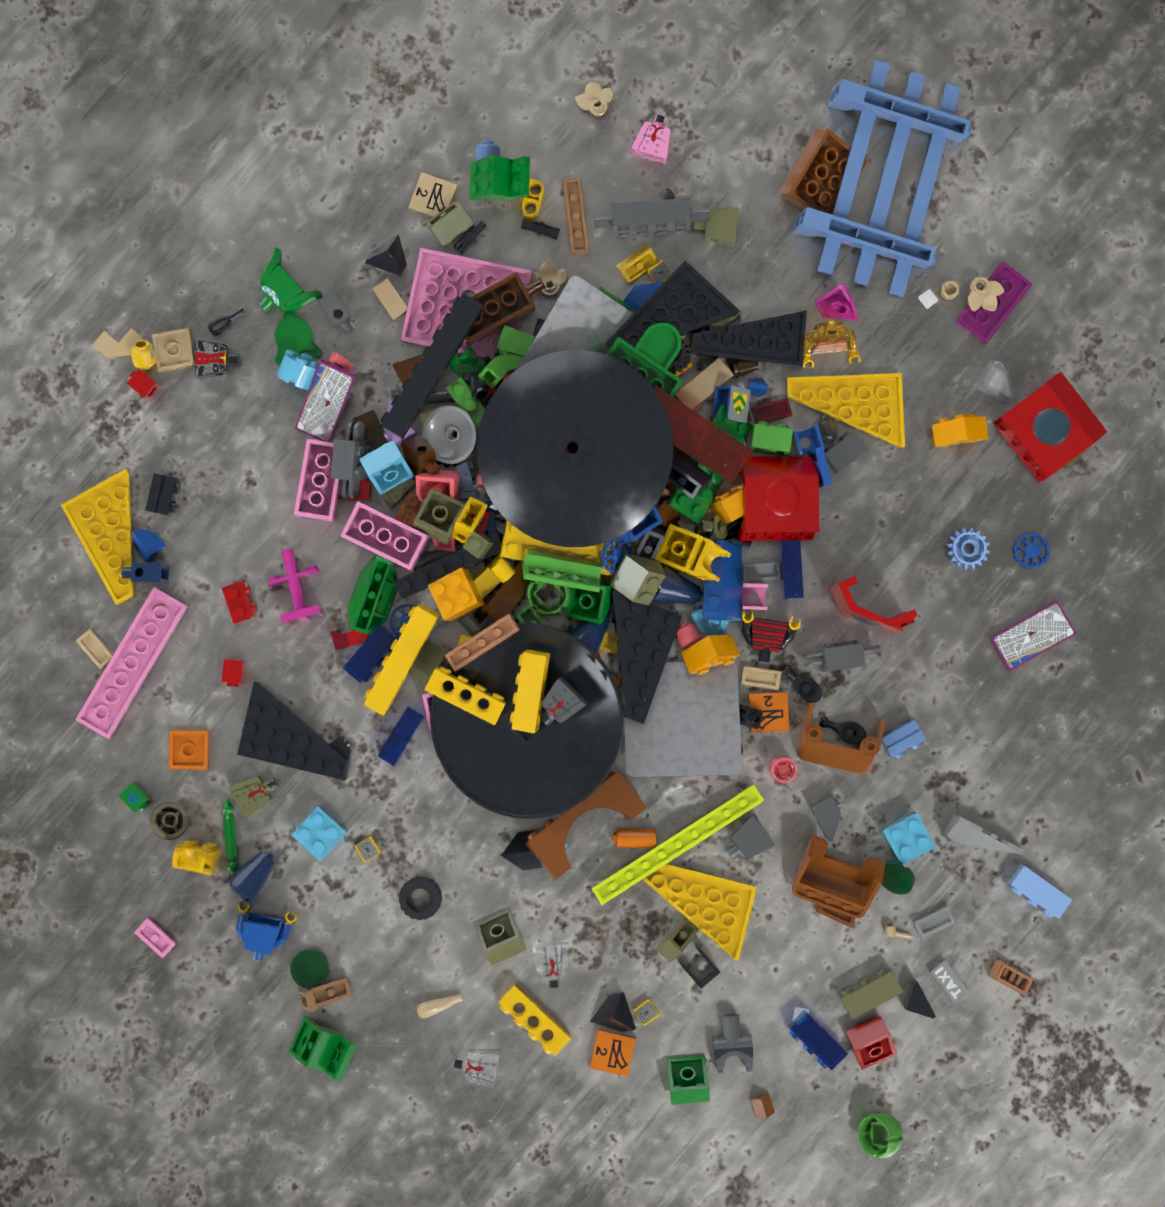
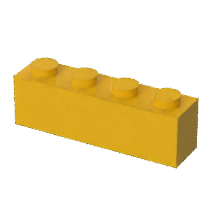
[510,649,550,734]

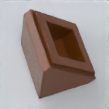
[751,1094,775,1118]

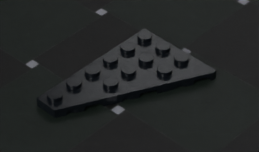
[237,682,350,780]

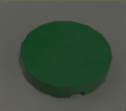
[881,860,915,895]
[290,949,329,988]

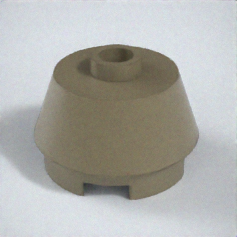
[149,802,188,840]

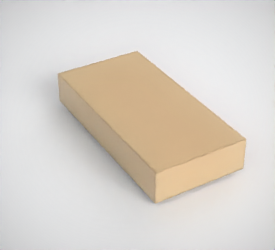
[372,278,408,321]
[76,628,114,670]
[740,665,782,690]

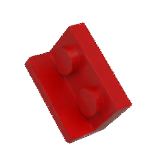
[222,580,258,624]

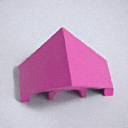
[815,283,858,321]

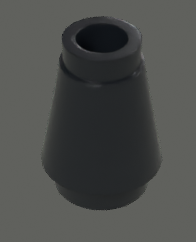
[468,373,490,401]

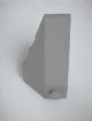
[943,815,1026,855]

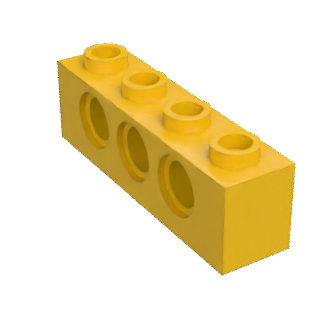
[424,666,506,725]
[498,983,571,1056]

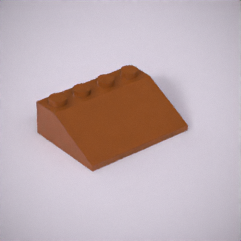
[778,128,868,215]

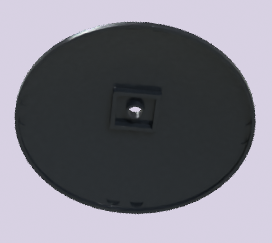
[477,350,674,548]
[430,623,623,819]

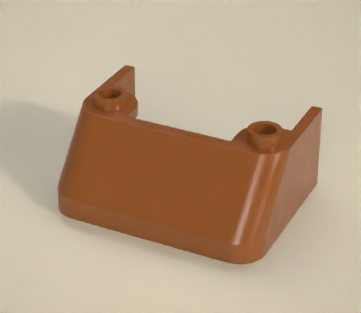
[796,702,886,774]

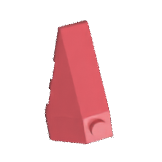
[416,470,460,552]

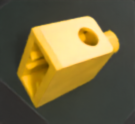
[452,497,488,543]

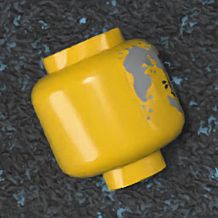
[130,340,157,370]

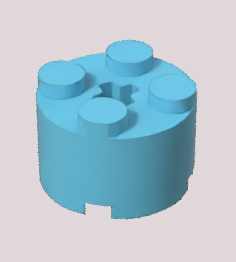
[277,349,319,390]

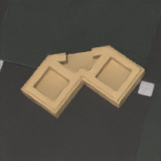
[92,328,145,359]

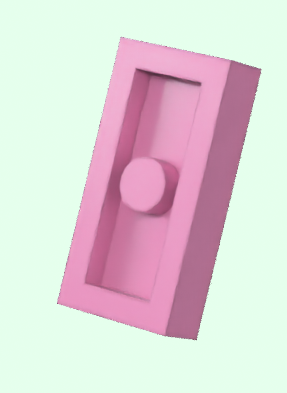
[134,917,177,958]

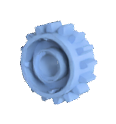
[947,528,990,570]

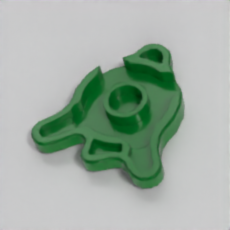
[275,311,322,366]

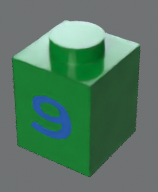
[119,782,152,813]

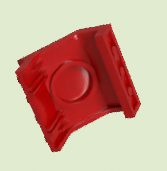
[734,456,820,541]

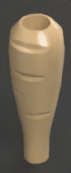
[416,994,463,1019]

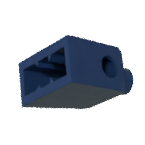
[121,563,169,584]

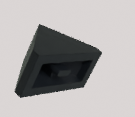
[904,979,936,1019]

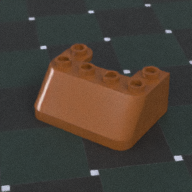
[792,835,886,918]

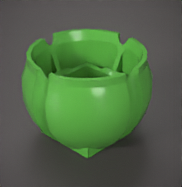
[526,574,571,616]
[858,1112,903,1158]

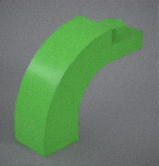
[478,354,523,389]

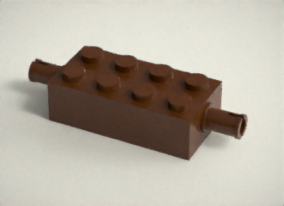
[449,272,546,347]

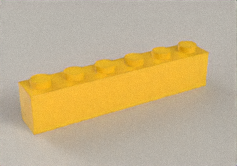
[364,603,441,716]

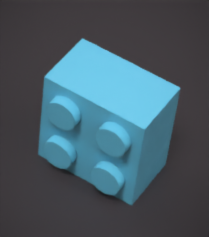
[359,440,414,495]
[292,805,349,861]
[880,812,936,865]

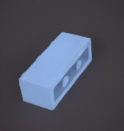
[1008,864,1072,919]

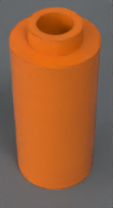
[613,829,656,848]

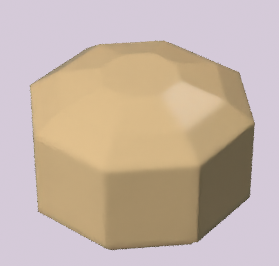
[940,281,959,300]

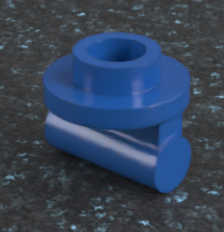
[748,378,769,397]

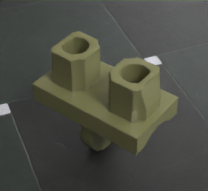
[694,516,728,540]

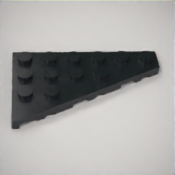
[606,260,740,347]
[611,589,682,724]

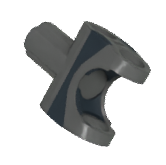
[713,1014,753,1074]

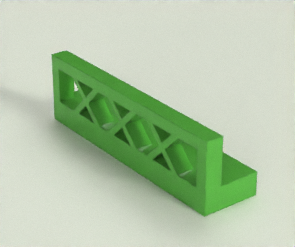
[522,550,603,592]

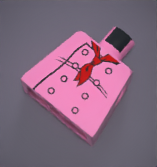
[631,115,671,164]

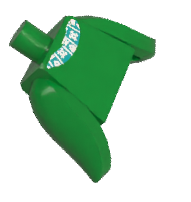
[259,247,323,312]

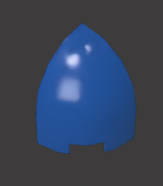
[132,529,166,563]

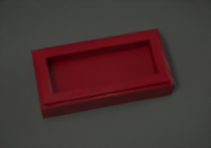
[751,398,793,424]

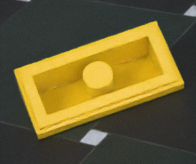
[616,245,659,284]

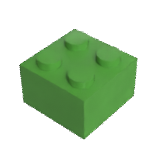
[749,421,793,456]

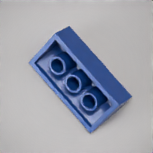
[703,540,742,621]

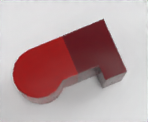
[331,630,369,651]

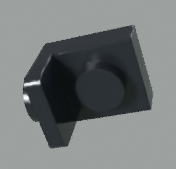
[739,704,763,729]

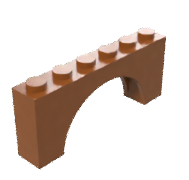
[526,771,647,880]

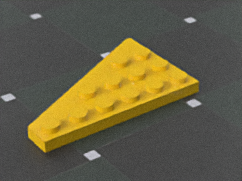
[786,373,905,448]
[61,469,135,605]
[642,864,757,961]

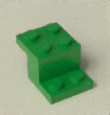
[469,155,530,202]
[289,1017,357,1082]

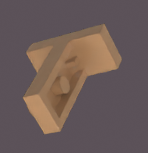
[298,977,352,1012]

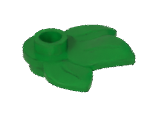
[450,347,487,385]

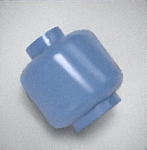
[476,140,500,160]

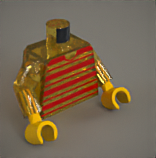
[802,321,860,369]

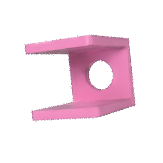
[742,583,768,611]

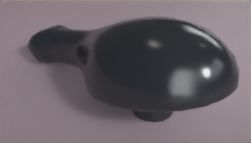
[782,665,822,703]
[819,717,867,744]

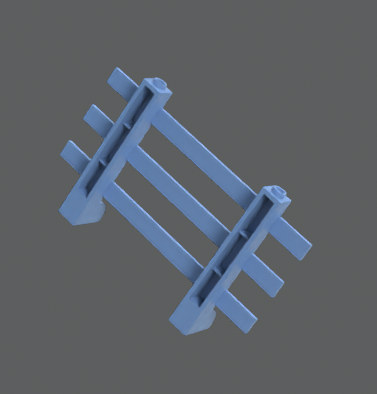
[793,60,971,298]

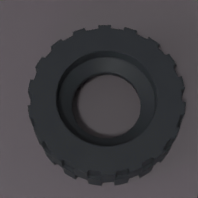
[399,876,442,920]

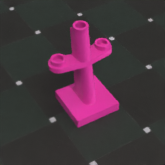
[268,549,325,626]

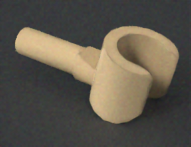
[885,925,912,939]

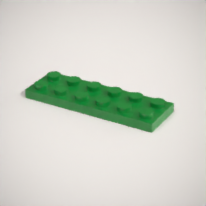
[667,405,753,524]

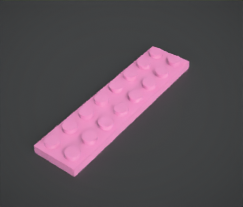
[75,587,188,739]

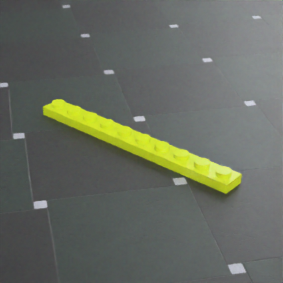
[592,785,764,905]

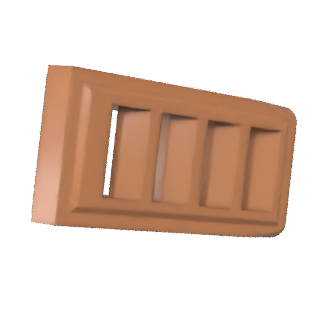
[988,960,1034,996]

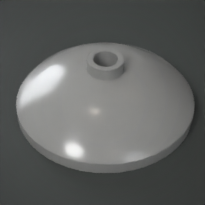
[423,405,478,464]

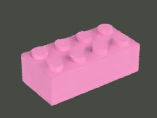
[294,439,342,523]
[341,501,429,571]

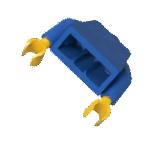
[236,902,297,961]

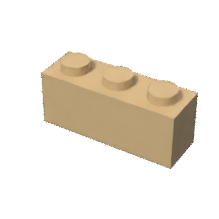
[676,358,734,414]

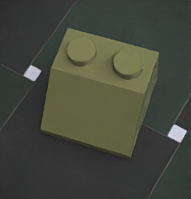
[413,488,465,545]
[610,553,666,605]
[475,908,527,966]

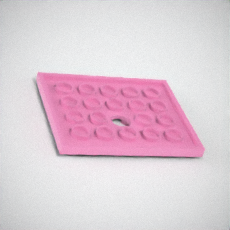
[401,248,532,360]

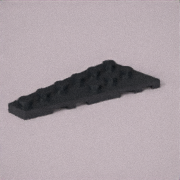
[690,310,807,368]

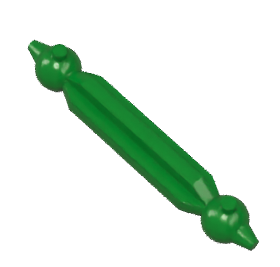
[222,799,239,874]

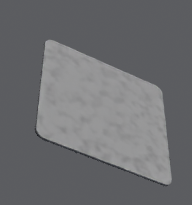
[517,276,634,369]
[623,662,742,777]

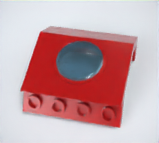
[993,371,1108,483]
[828,576,918,634]

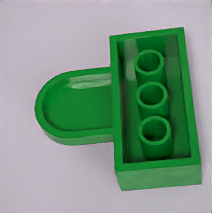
[606,323,683,407]

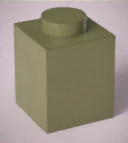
[463,531,494,559]

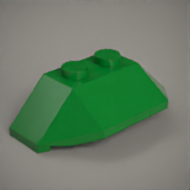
[348,555,398,634]

